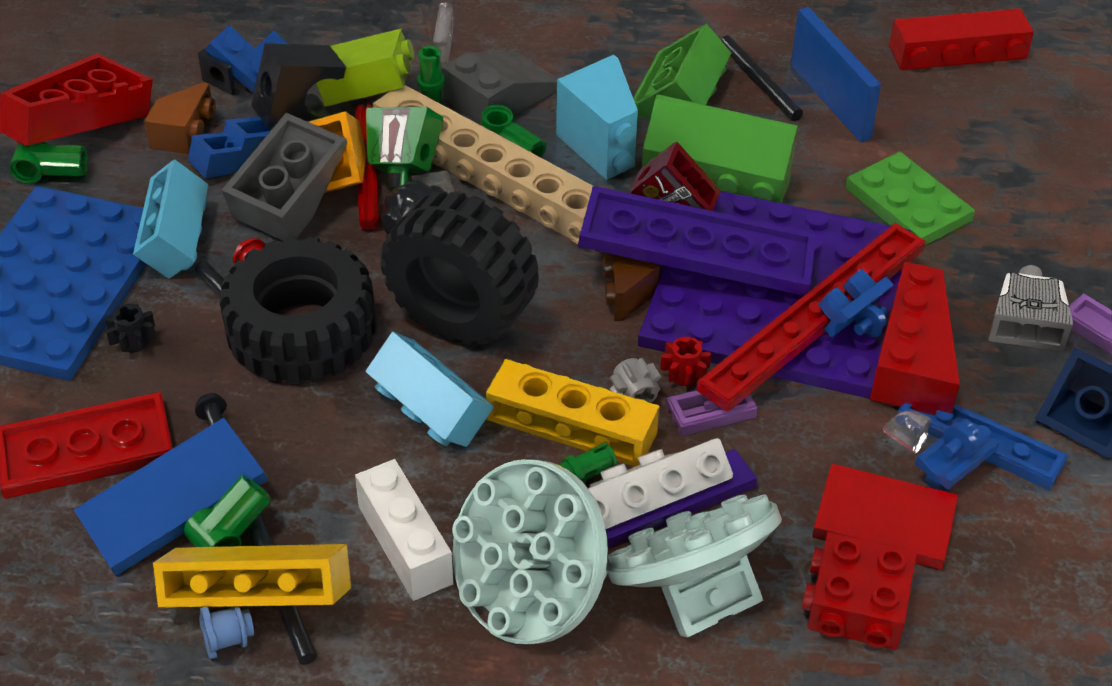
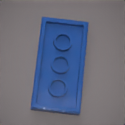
[791,7,881,143]
[74,418,268,576]

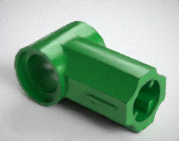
[481,105,546,158]
[9,142,88,184]
[184,474,271,547]

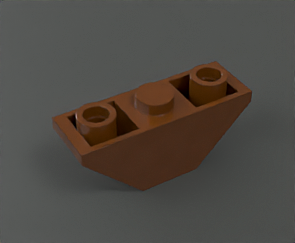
[603,253,660,321]

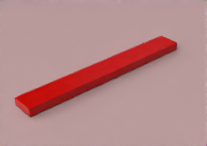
[696,223,926,413]

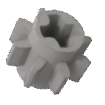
[610,358,662,403]

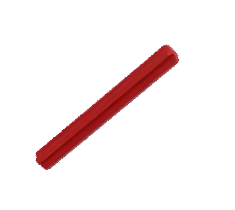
[355,104,379,231]

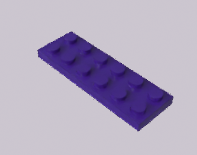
[578,186,816,296]

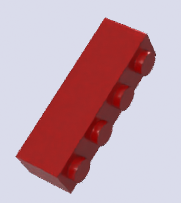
[889,8,1034,70]

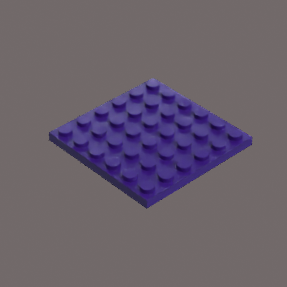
[638,191,911,399]

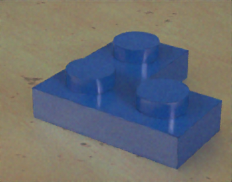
[205,25,288,94]

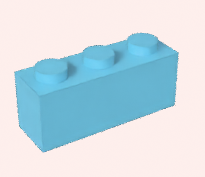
[133,159,209,279]
[365,331,495,447]

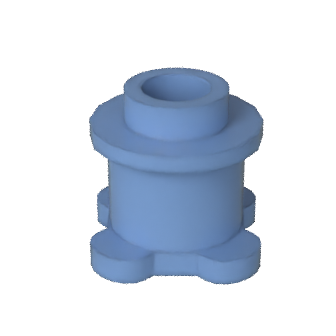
[199,606,254,659]

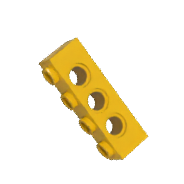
[486,359,660,467]

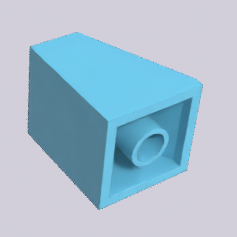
[556,55,638,180]

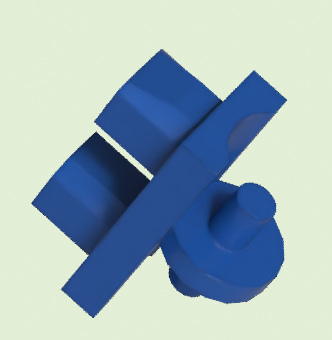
[818,269,894,338]
[915,418,999,492]

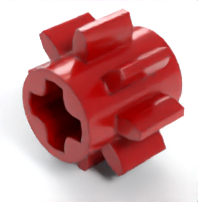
[660,337,711,386]

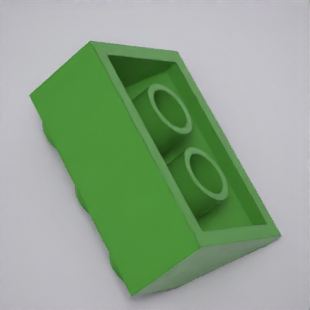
[633,23,731,119]

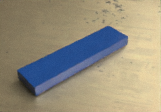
[896,403,1069,491]

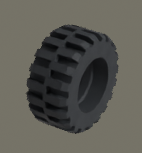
[381,191,539,345]
[219,237,376,384]

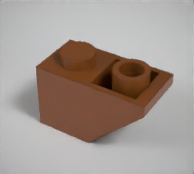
[144,83,216,154]

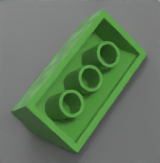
[642,94,798,203]

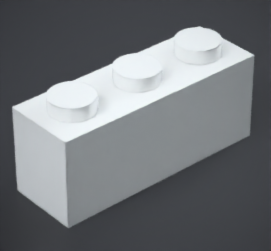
[355,459,453,601]

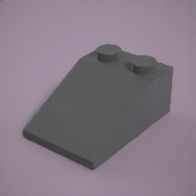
[441,52,559,125]
[222,113,347,242]

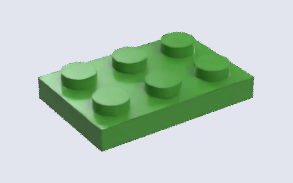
[845,151,975,246]

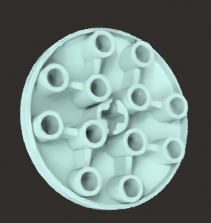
[452,459,608,644]
[606,495,782,638]

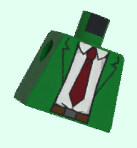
[366,107,444,191]

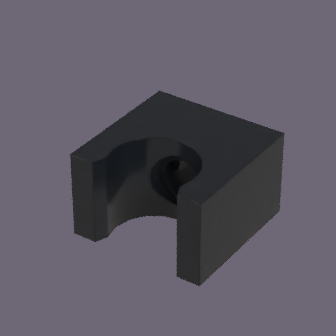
[251,43,346,128]

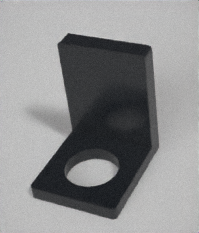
[198,47,235,95]

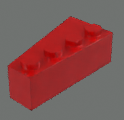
[0,53,153,146]
[870,262,960,415]

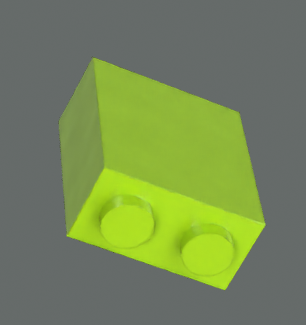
[316,29,414,107]

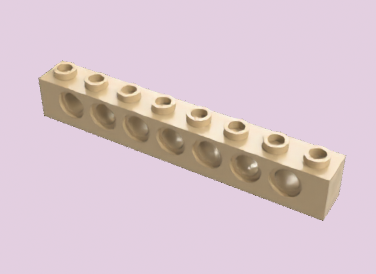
[373,85,595,252]

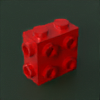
[802,532,917,650]

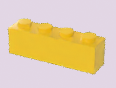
[153,544,351,607]

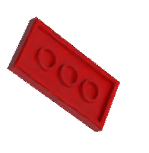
[0,392,173,499]

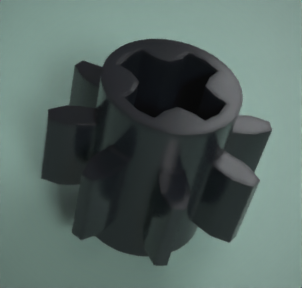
[105,304,156,353]

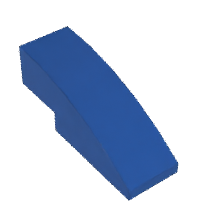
[188,116,273,179]

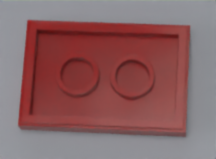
[812,463,958,570]

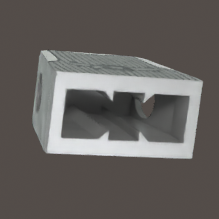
[988,265,1073,352]

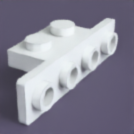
[588,438,733,529]

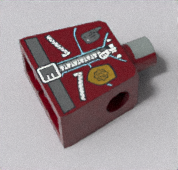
[630,142,721,211]

